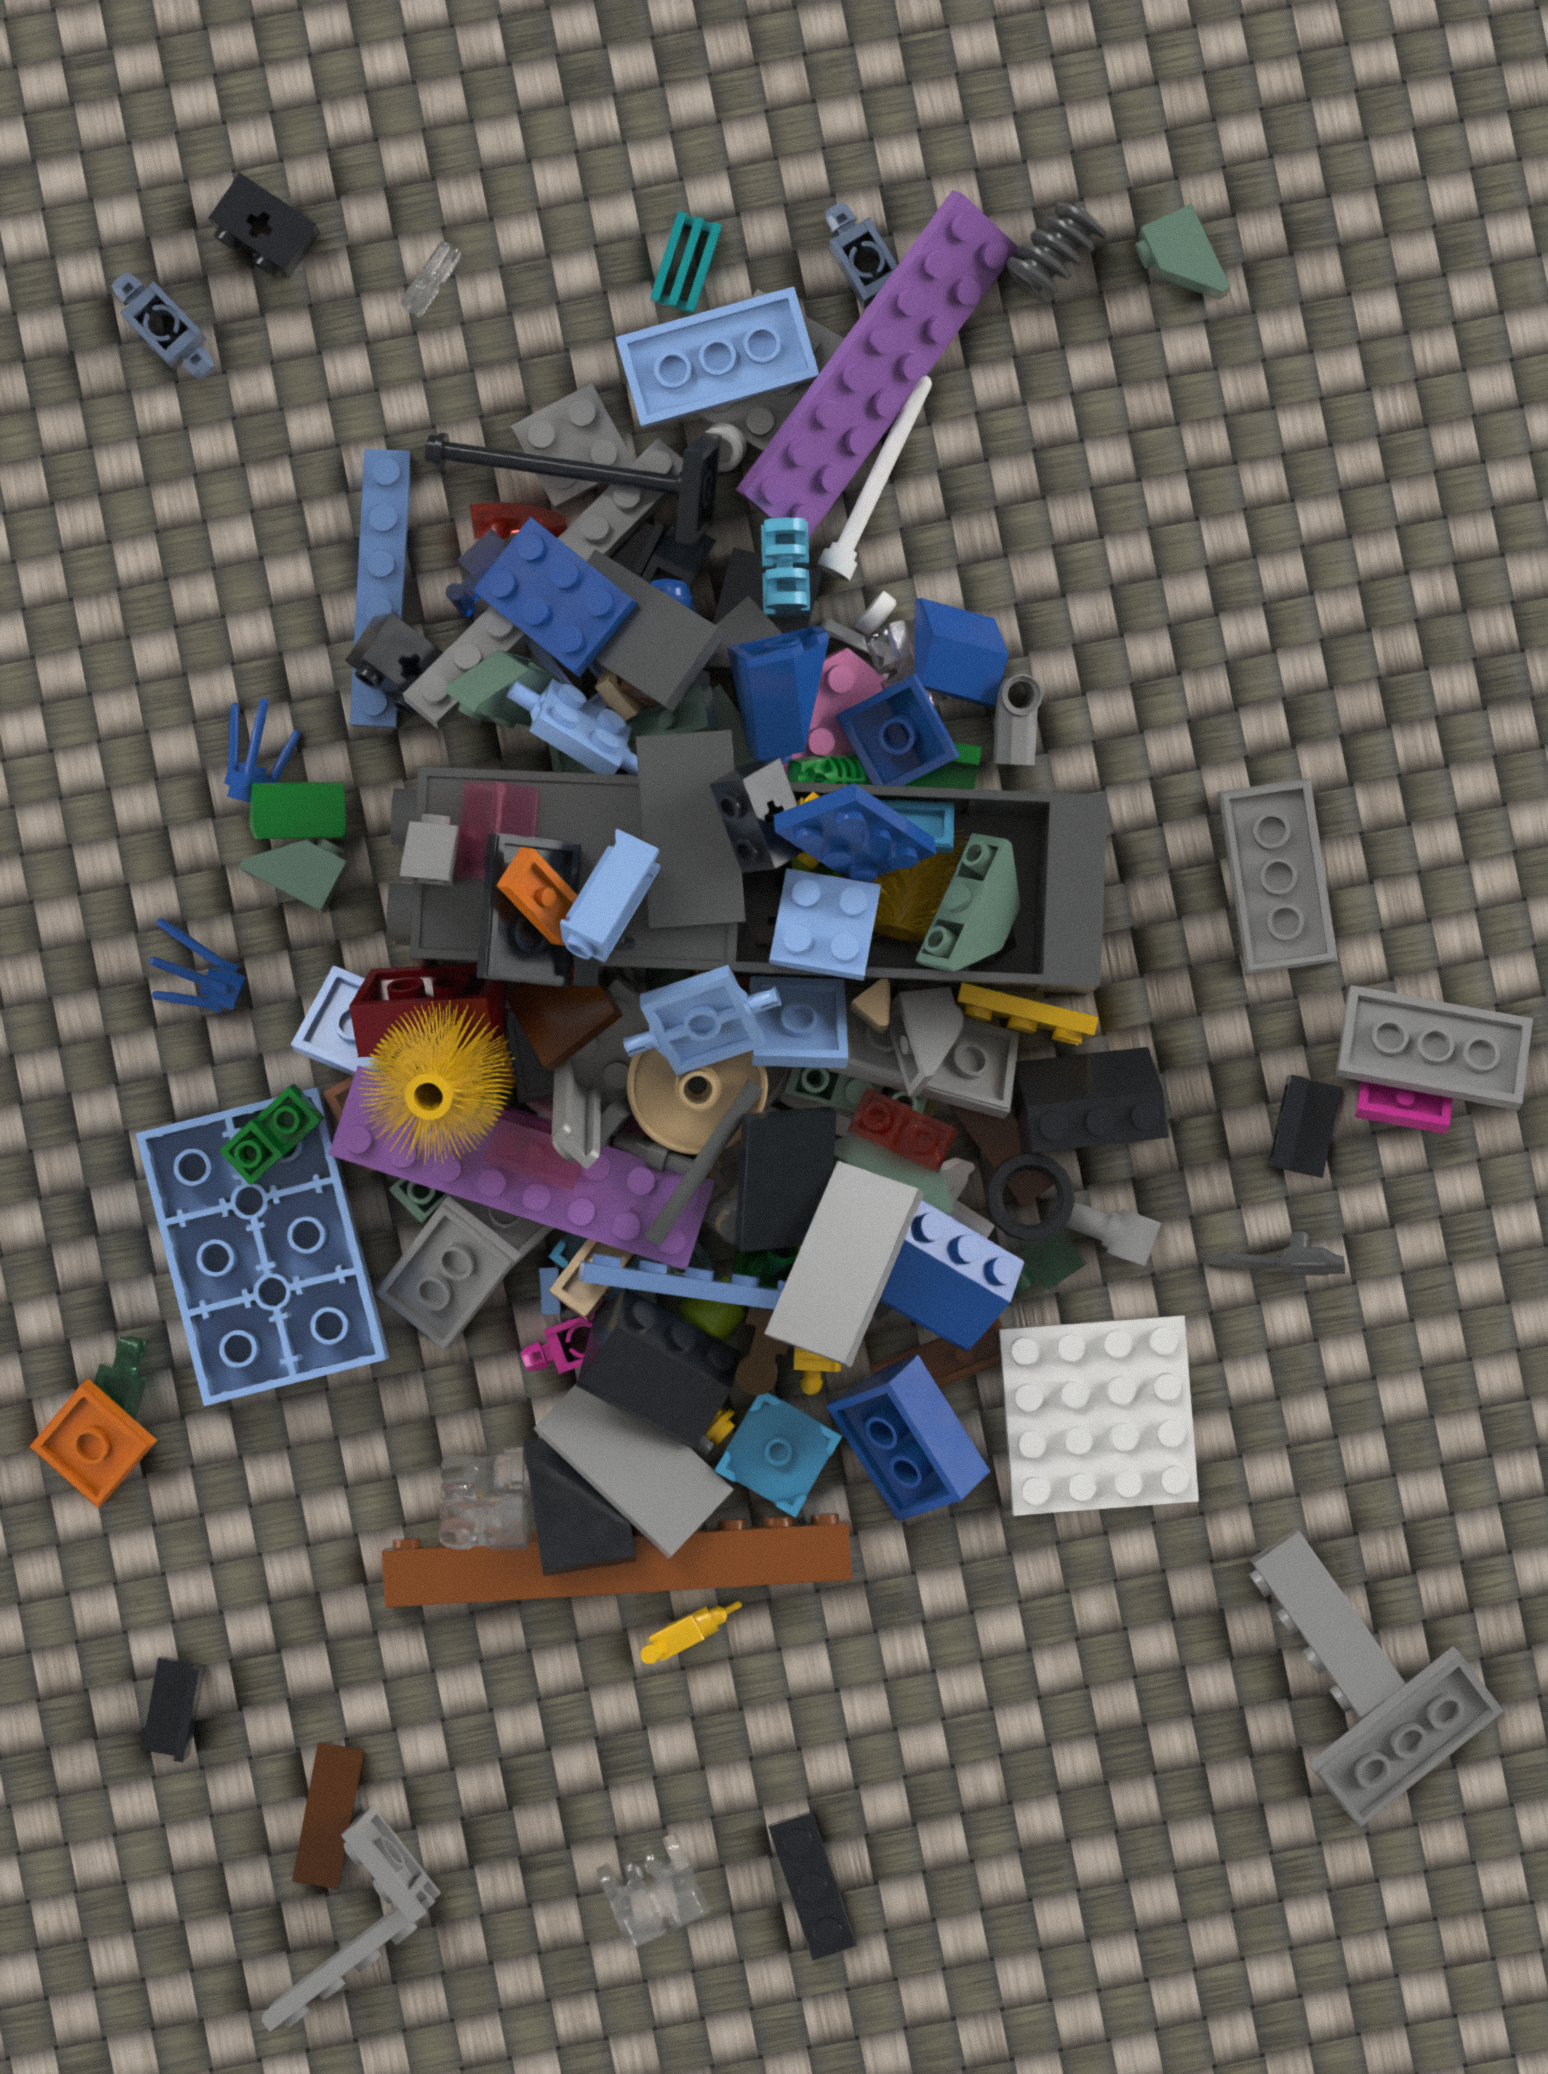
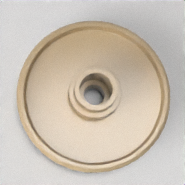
[627,1048,768,1155]

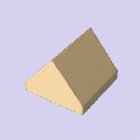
[850,979,890,1033]

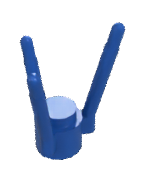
[224,698,301,803]
[149,918,246,1013]

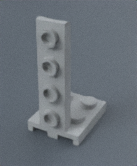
[552,973,649,1170]
[262,1805,441,2032]

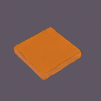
[29,1378,157,1508]

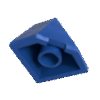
[727,625,829,764]

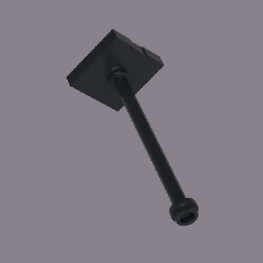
[425,432,722,545]

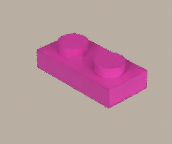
[1355,1081,1453,1134]

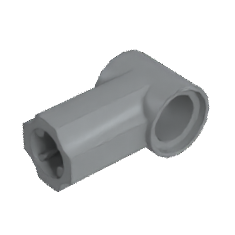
[993,674,1043,766]

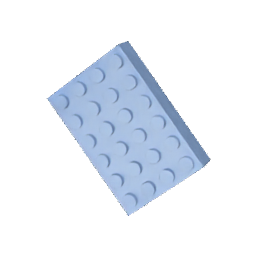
[135,1087,390,1406]

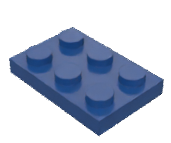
[473,516,638,677]
[774,783,936,883]

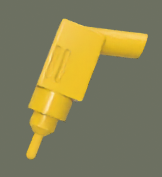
[640,1601,742,1664]

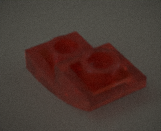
[469,502,567,541]
[848,1088,957,1173]

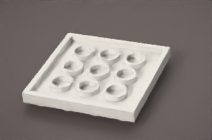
[999,1315,1199,1516]

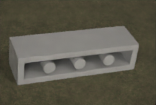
[1249,1528,1406,1717]

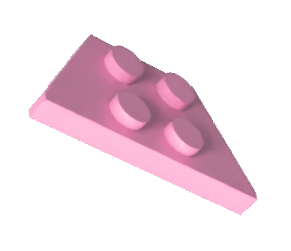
[783,648,893,776]

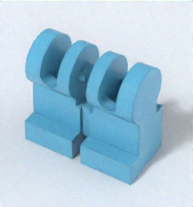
[761,518,810,617]

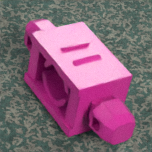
[520,1313,595,1374]

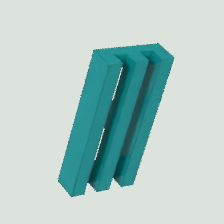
[650,211,722,315]

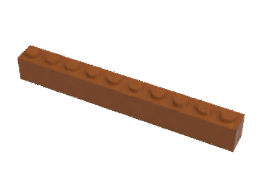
[382,1513,852,1608]

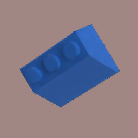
[879,1200,1024,1351]
[826,1355,990,1521]

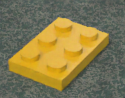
[955,983,1099,1046]

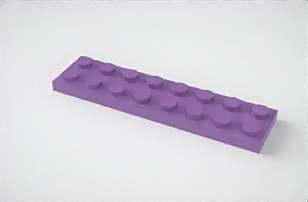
[736,190,1018,538]
[329,1066,715,1270]

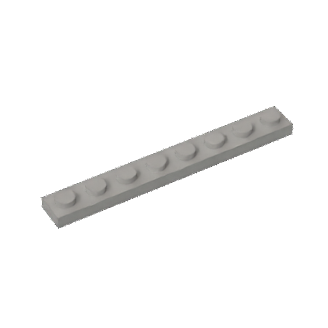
[403,438,683,730]

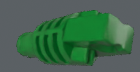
[787,755,873,785]

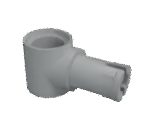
[1064,1202,1162,1267]

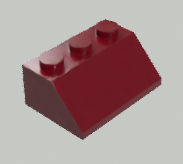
[349,962,507,1061]

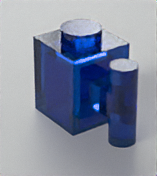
[446,529,507,616]

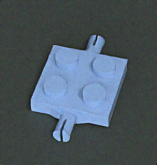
[506,678,638,775]
[623,965,782,1076]

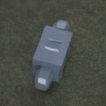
[826,202,898,308]
[112,272,215,380]

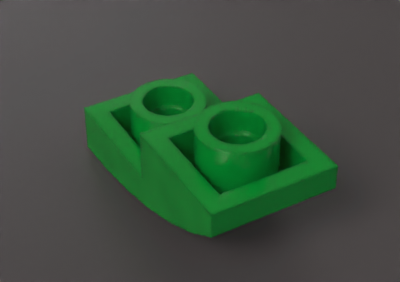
[219,1084,325,1185]

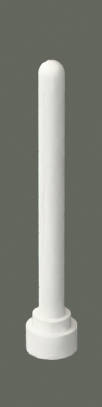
[816,375,932,582]

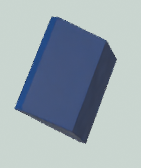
[914,598,1009,707]
[836,673,960,786]

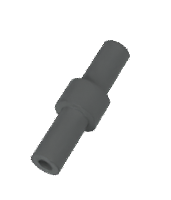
[613,1130,695,1175]

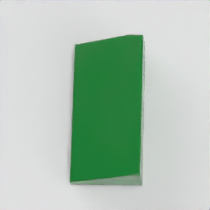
[249,782,346,839]

